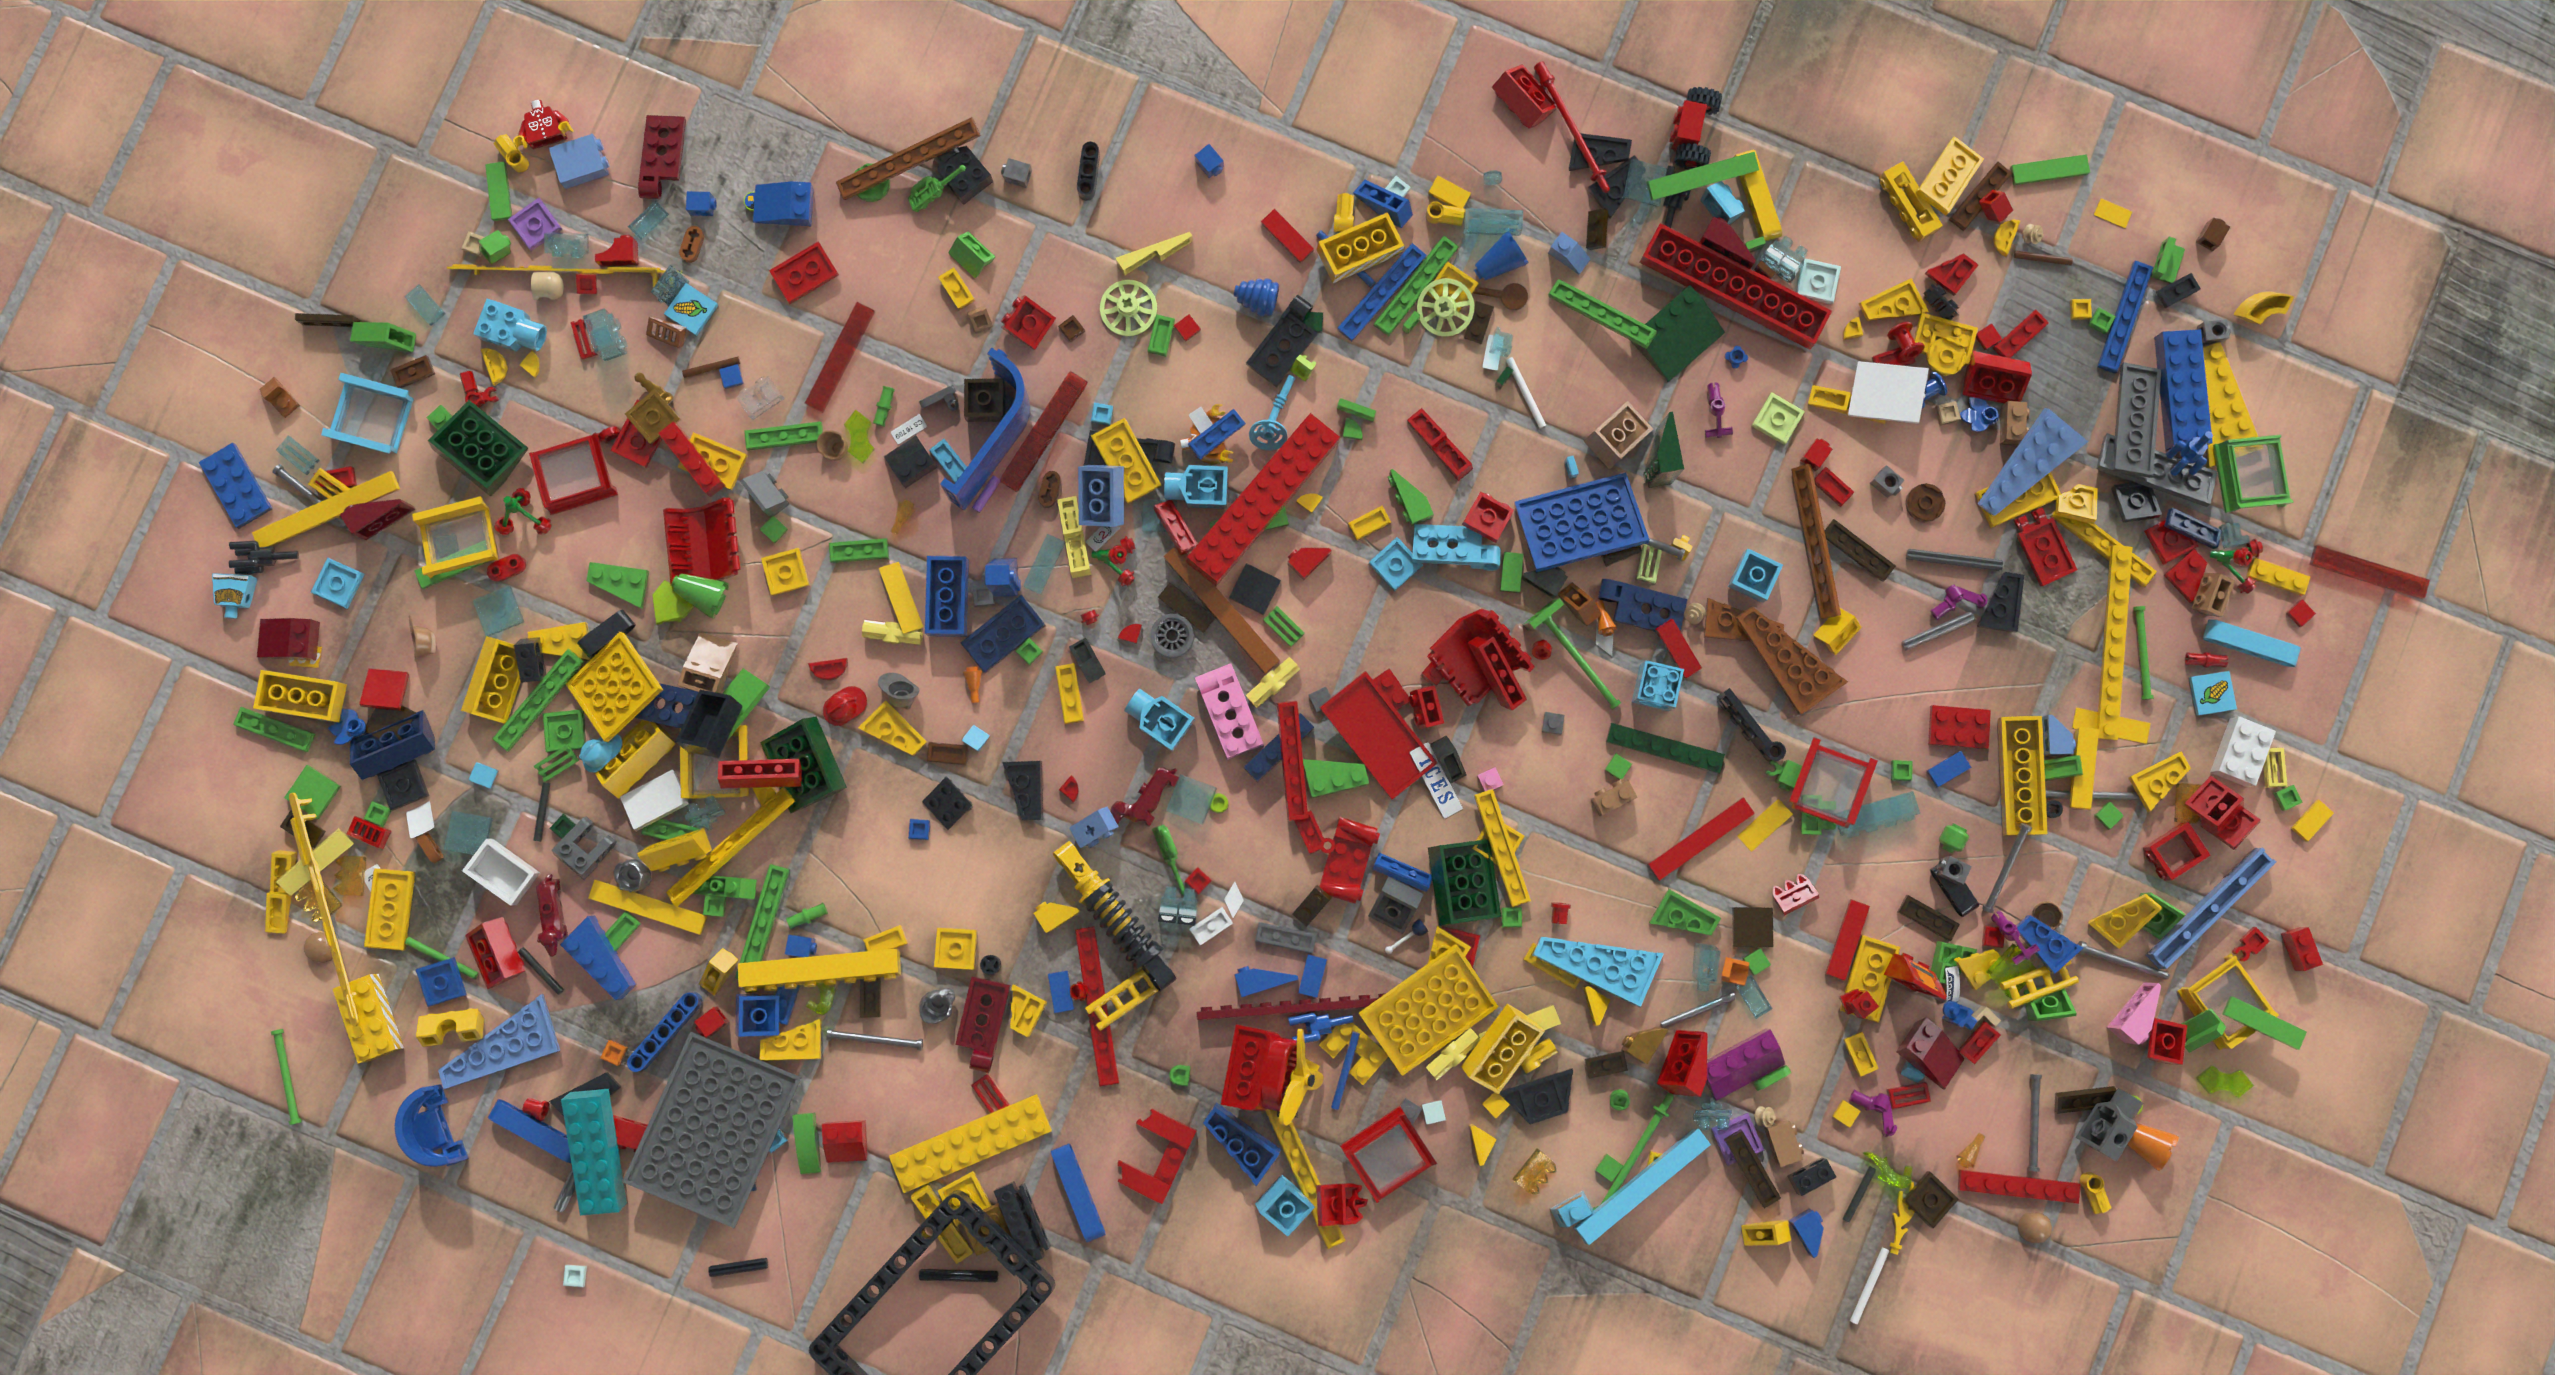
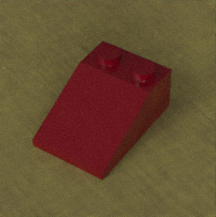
[1699,217,1756,269]
[339,499,416,540]
[257,618,320,661]
[1896,1017,1965,1090]

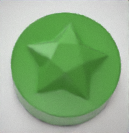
[1610,1089,1630,1111]

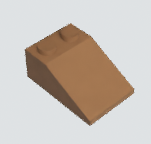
[1584,401,1653,469]

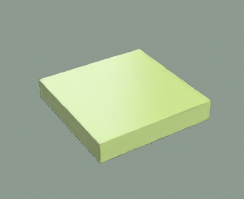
[1751,392,1805,445]

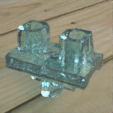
[684,796,725,831]
[1693,1098,1732,1130]

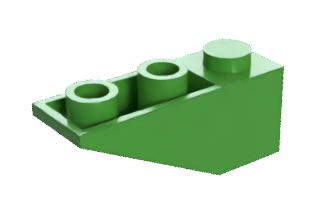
[1388,469,1434,526]
[693,876,757,899]

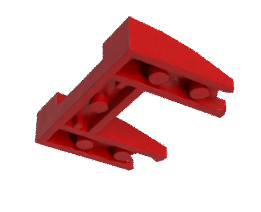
[1118,1109,1197,1204]

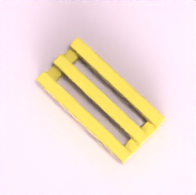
[2263,748,2288,788]

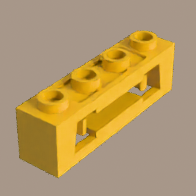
[1879,161,1943,242]

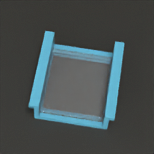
[321,373,414,454]

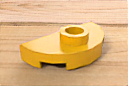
[1993,219,2020,257]
[480,348,508,386]

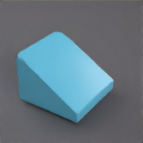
[962,725,990,752]
[469,762,499,788]
[1901,1061,1925,1083]

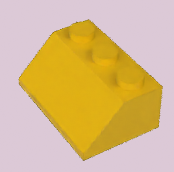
[637,828,712,872]

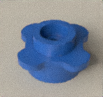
[1725,346,1748,369]

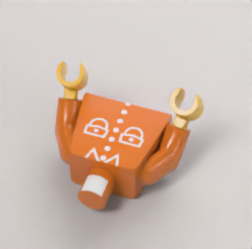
[1180,404,1233,465]

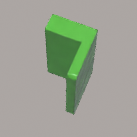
[948,232,995,278]
[2151,236,2185,284]
[2181,1008,2226,1053]

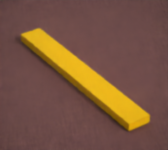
[252,471,400,547]
[666,787,795,907]
[1265,1109,1346,1249]

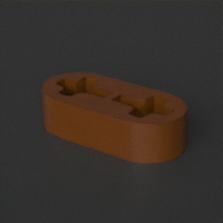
[1038,471,1061,508]

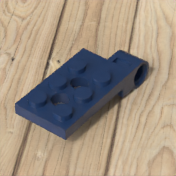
[1598,579,1687,632]
[634,683,698,729]

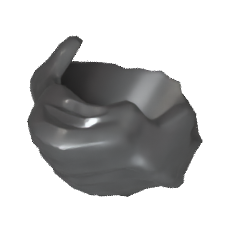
[614,859,652,892]
[919,988,955,1024]

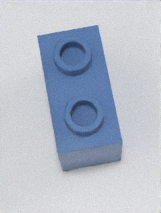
[1069,806,1119,849]

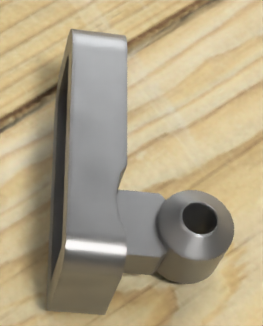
[919,384,958,411]

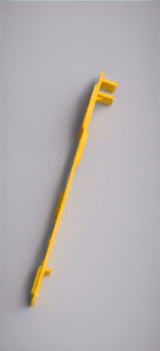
[447,264,682,287]
[289,793,359,1026]

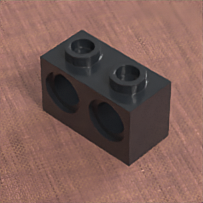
[514,637,546,683]
[1787,1157,1836,1196]

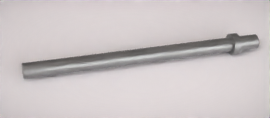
[2045,788,2140,800]

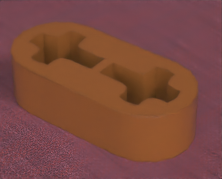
[679,226,705,263]
[415,831,444,864]

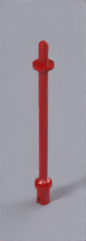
[1534,61,1610,193]

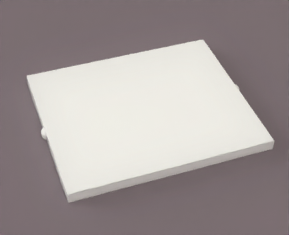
[1848,361,1929,424]

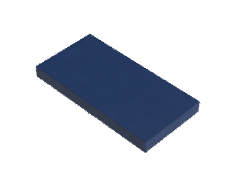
[960,595,1046,673]

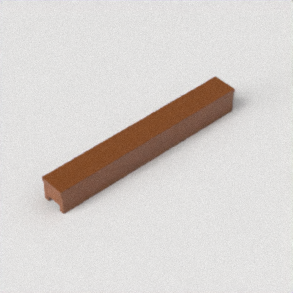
[1163,547,1280,674]

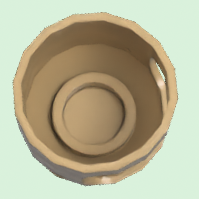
[531,272,564,300]

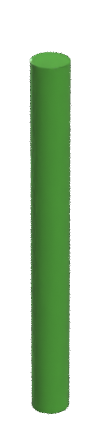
[405,937,479,979]

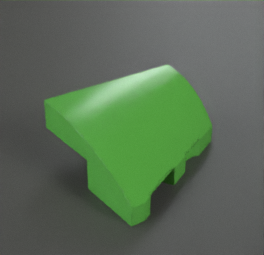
[1931,941,1977,984]

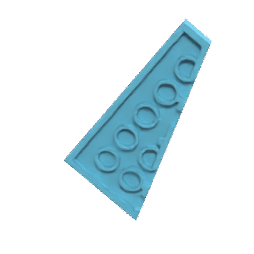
[1533,937,1664,1007]

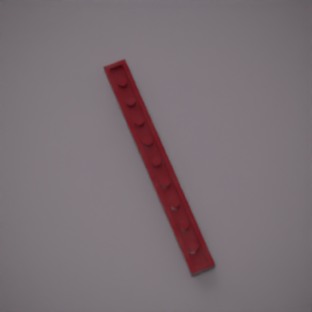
[1196,993,1386,1020]

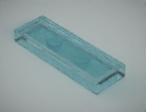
[1023,534,1065,595]

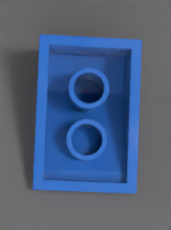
[753,181,814,226]

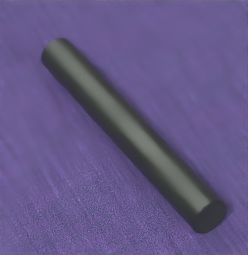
[533,782,551,842]
[518,947,564,995]
[1843,1166,1876,1223]

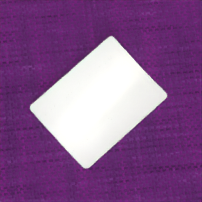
[406,801,434,838]

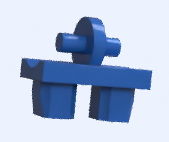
[1942,1001,1978,1030]

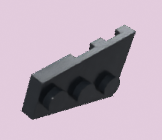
[1977,572,2025,633]

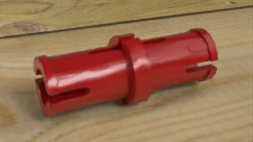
[2185,652,2228,668]

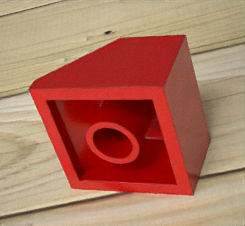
[2147,1018,2187,1065]
[822,1120,867,1163]

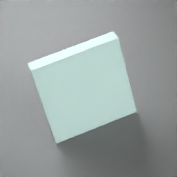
[1796,258,1841,305]

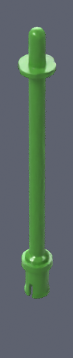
[1593,1093,1674,1210]

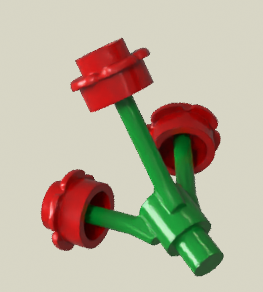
[494,488,552,535]
[1092,536,1136,587]
[2210,539,2263,594]

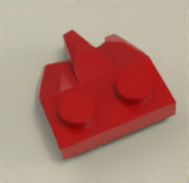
[1316,1183,1368,1226]

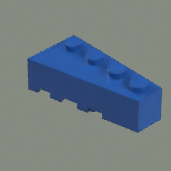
[985,558,1021,597]
[1203,1103,1281,1186]

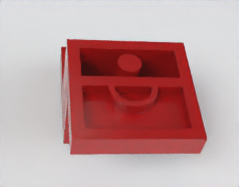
[2185,776,2261,850]

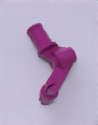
[1705,382,1733,438]
[1930,584,1988,620]
[1991,911,2040,966]
[1849,1089,1897,1137]

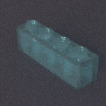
[1834,791,1920,838]

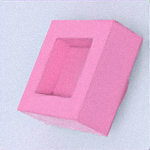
[1477,767,1503,792]

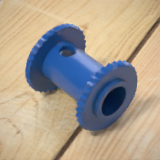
[1922,372,1947,409]

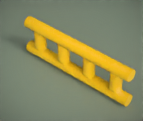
[2000,960,2079,1009]
[1085,969,1158,1031]

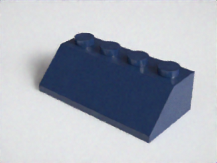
[350,710,435,780]

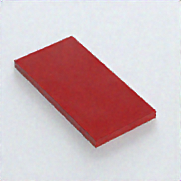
[1319,671,1438,800]

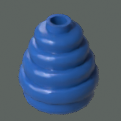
[1234,278,1279,317]

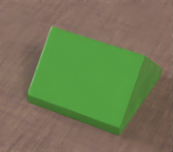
[2139,892,2185,940]
[2024,987,2077,1021]

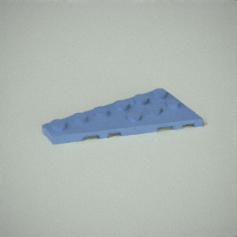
[1978,408,2088,516]
[438,994,560,1089]

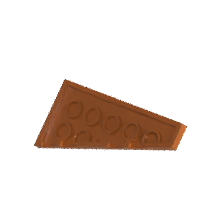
[1735,607,1848,715]

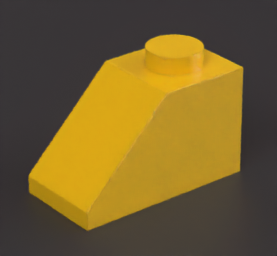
[1033,902,1081,933]
[699,948,738,996]
[1741,1220,1791,1246]

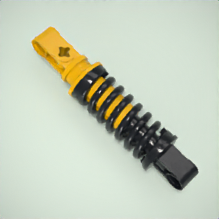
[1053,841,1177,992]

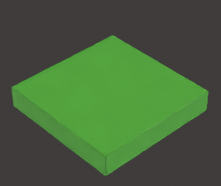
[543,709,586,753]
[284,765,341,819]

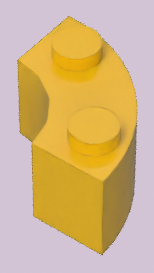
[2233,292,2294,325]

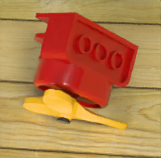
[1221,1025,1324,1125]

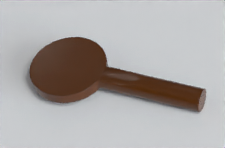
[1472,283,1528,310]

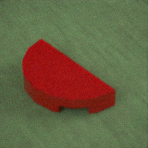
[808,658,848,680]

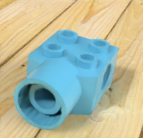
[473,298,547,352]
[1164,465,1228,509]
[1124,689,1195,752]

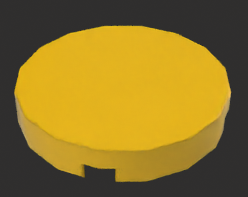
[1926,337,1967,376]

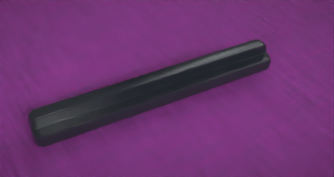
[919,1269,999,1283]

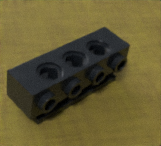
[994,1181,1051,1261]

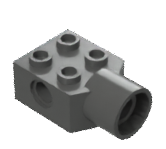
[2076,1088,2144,1162]

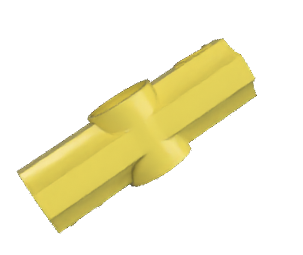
[862,620,923,645]
[1246,657,1300,708]
[1426,1028,1481,1080]

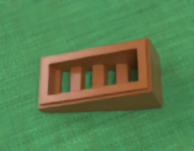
[646,316,687,348]

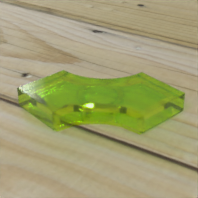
[844,410,875,463]
[2196,1066,2254,1098]

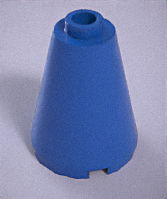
[1474,231,1529,281]

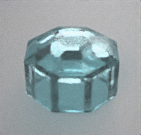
[1483,170,1502,185]

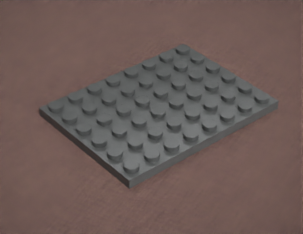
[622,1032,802,1228]

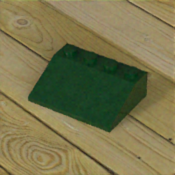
[1631,285,1725,382]
[428,400,528,497]
[1643,411,1684,488]
[760,716,847,814]
[1428,839,1502,926]

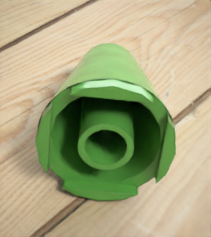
[671,574,729,619]

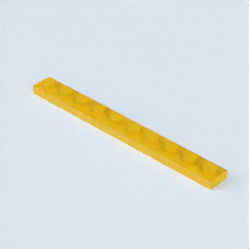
[2097,545,2133,740]

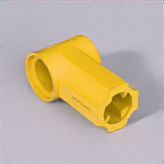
[493,134,529,173]
[1333,193,1354,232]
[1426,202,1465,226]
[1521,1038,1558,1074]
[2079,1172,2111,1214]

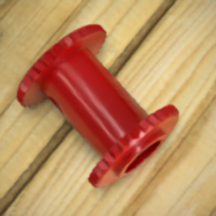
[1887,322,1925,361]

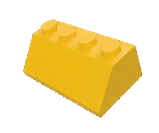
[461,636,520,724]
[595,720,676,799]
[1461,1004,1545,1094]

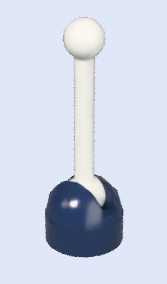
[1385,919,1429,954]

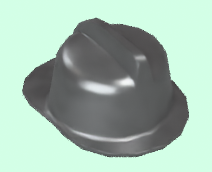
[878,673,920,710]

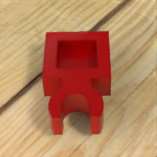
[2232,927,2270,961]

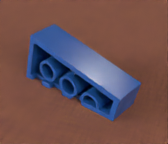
[560,915,636,1000]

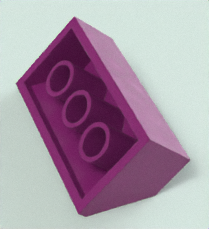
[1706,1029,1785,1101]

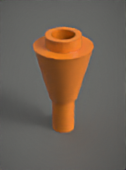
[1596,600,1617,637]
[963,666,982,703]

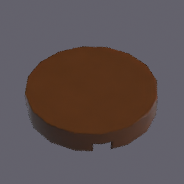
[1905,483,1946,522]

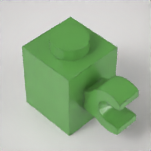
[1765,760,1802,792]

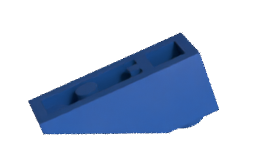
[1353,180,1413,228]
[1234,966,1298,997]

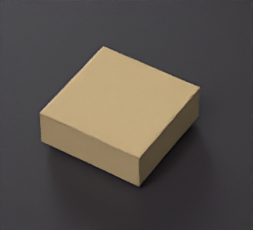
[461,231,485,257]
[1936,401,1961,425]

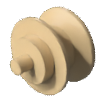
[2022,224,2044,244]
[1684,603,1706,624]
[1754,1106,1776,1127]

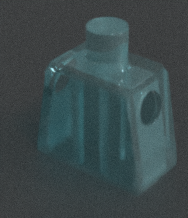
[1692,943,1721,991]

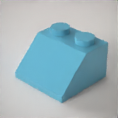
[1700,181,1745,225]
[1255,1175,1315,1236]

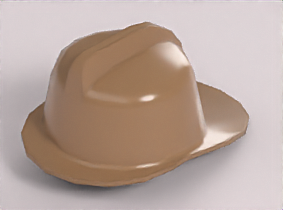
[409,615,436,662]

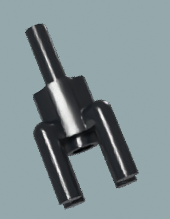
[1663,166,1691,228]
[229,541,299,574]

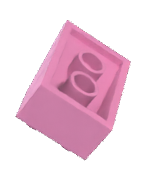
[2107,982,2161,1045]

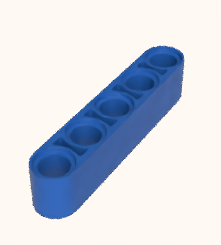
[627,992,703,1072]
[488,1099,571,1163]
[1051,1143,1106,1243]

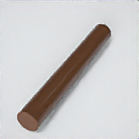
[2013,251,2073,266]
[682,356,741,378]

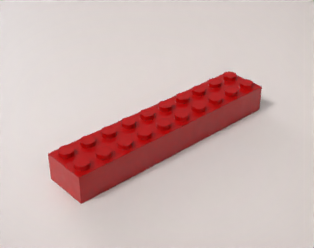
[1639,223,1832,350]
[1186,413,1340,587]

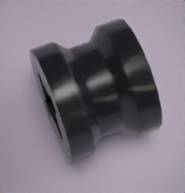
[980,955,1002,975]

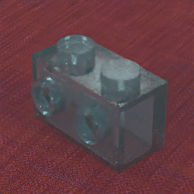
[544,232,589,258]

